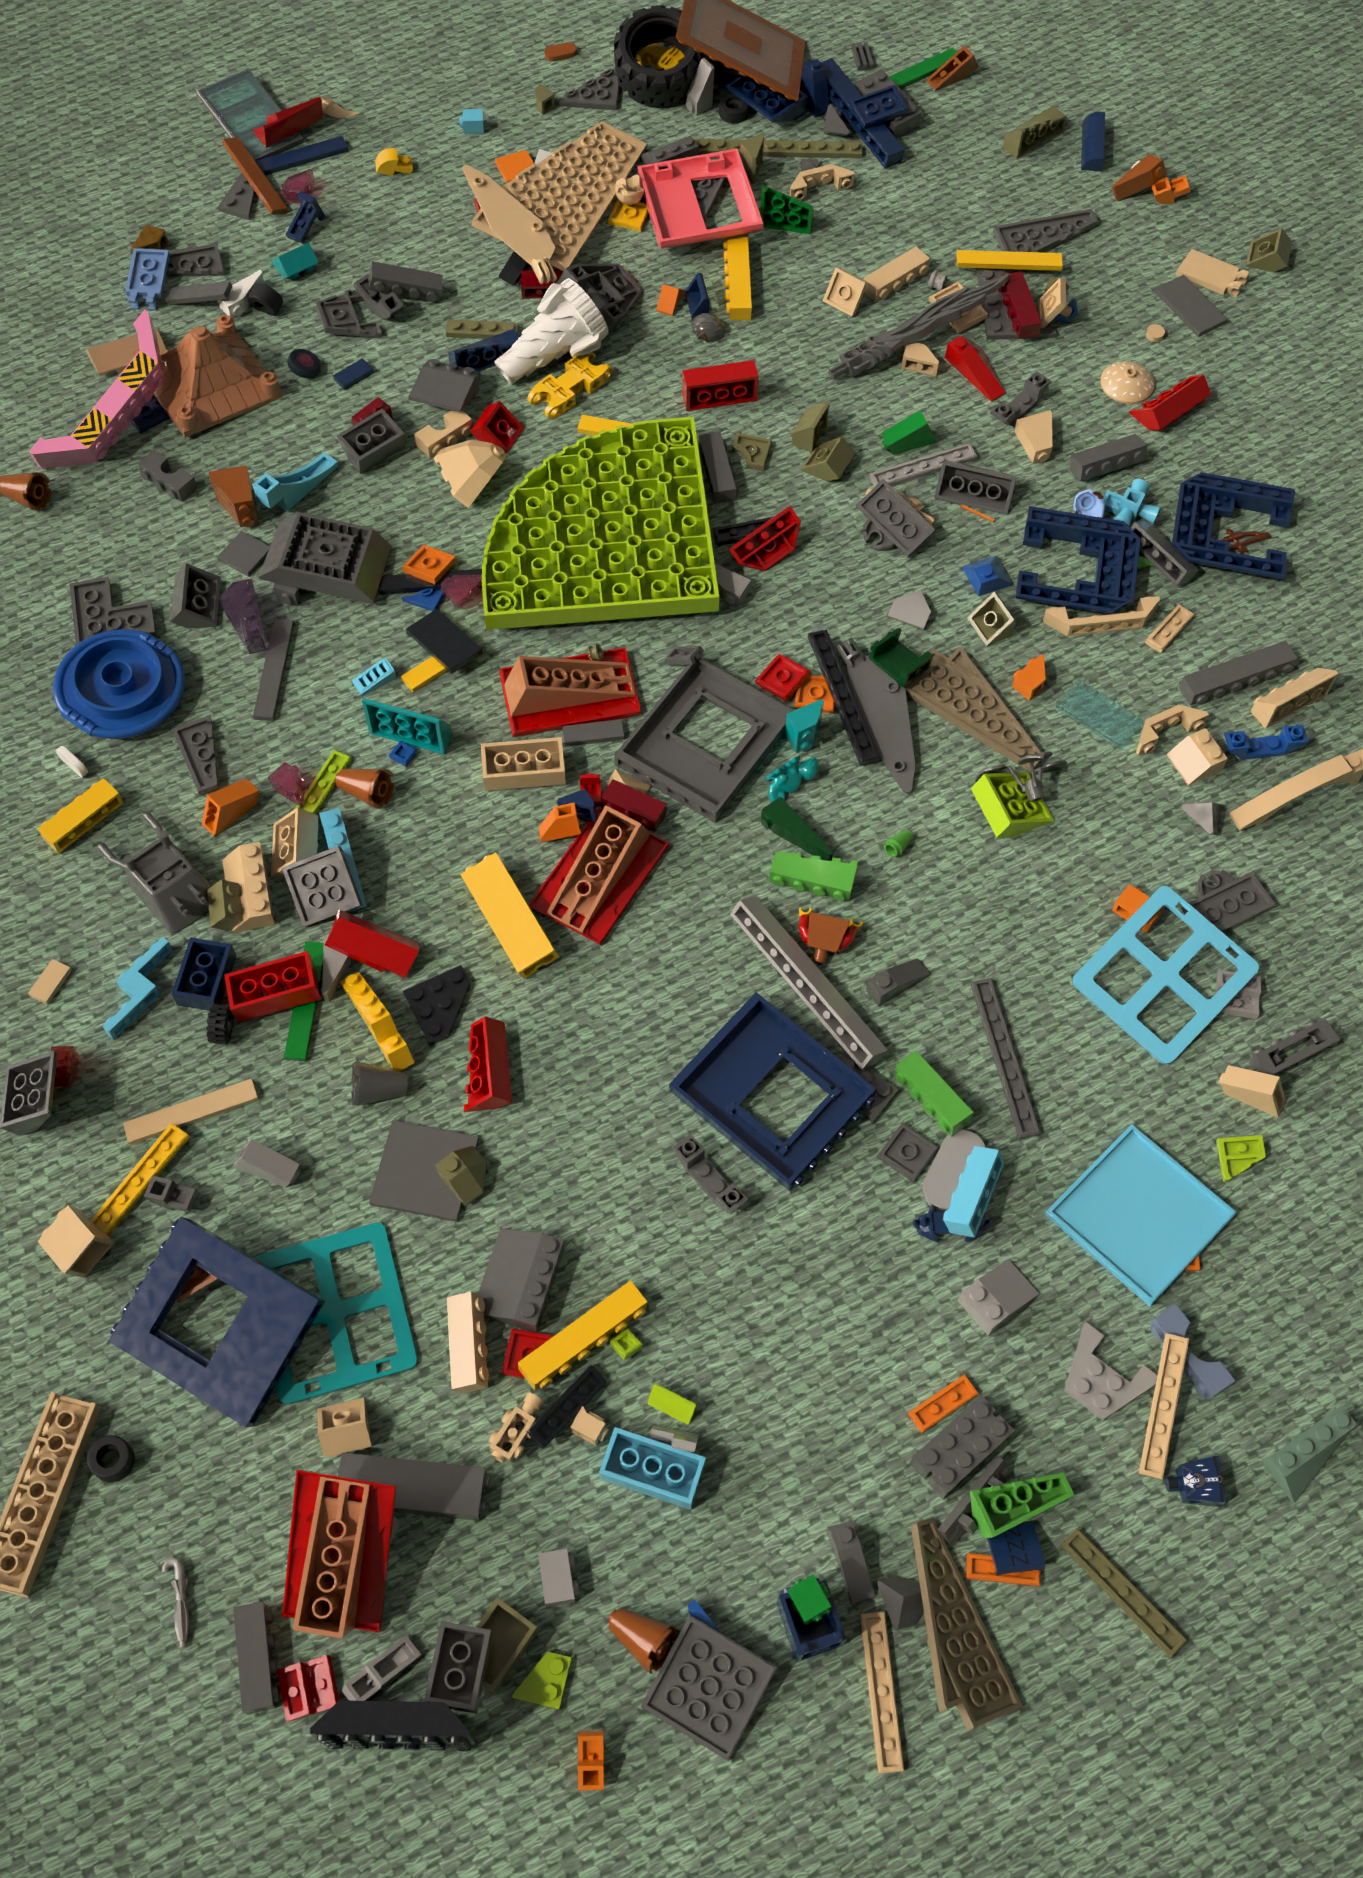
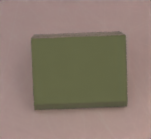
[740,134,765,184]
[967,591,1016,646]

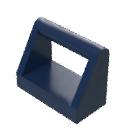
[685,273,710,321]

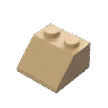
[1167,728,1228,786]
[317,1398,372,1458]

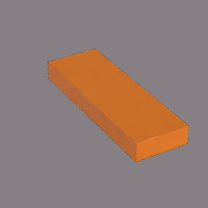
[908,1374,979,1434]
[966,1553,1040,1587]

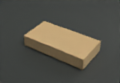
[28,959,72,1005]

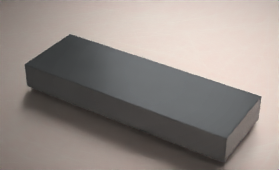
[562,719,624,747]

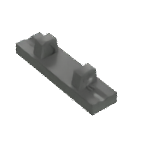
[938,1456,1011,1547]

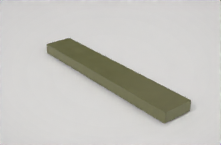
[1060,1528,1187,1659]

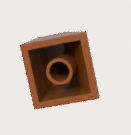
[209,465,259,527]

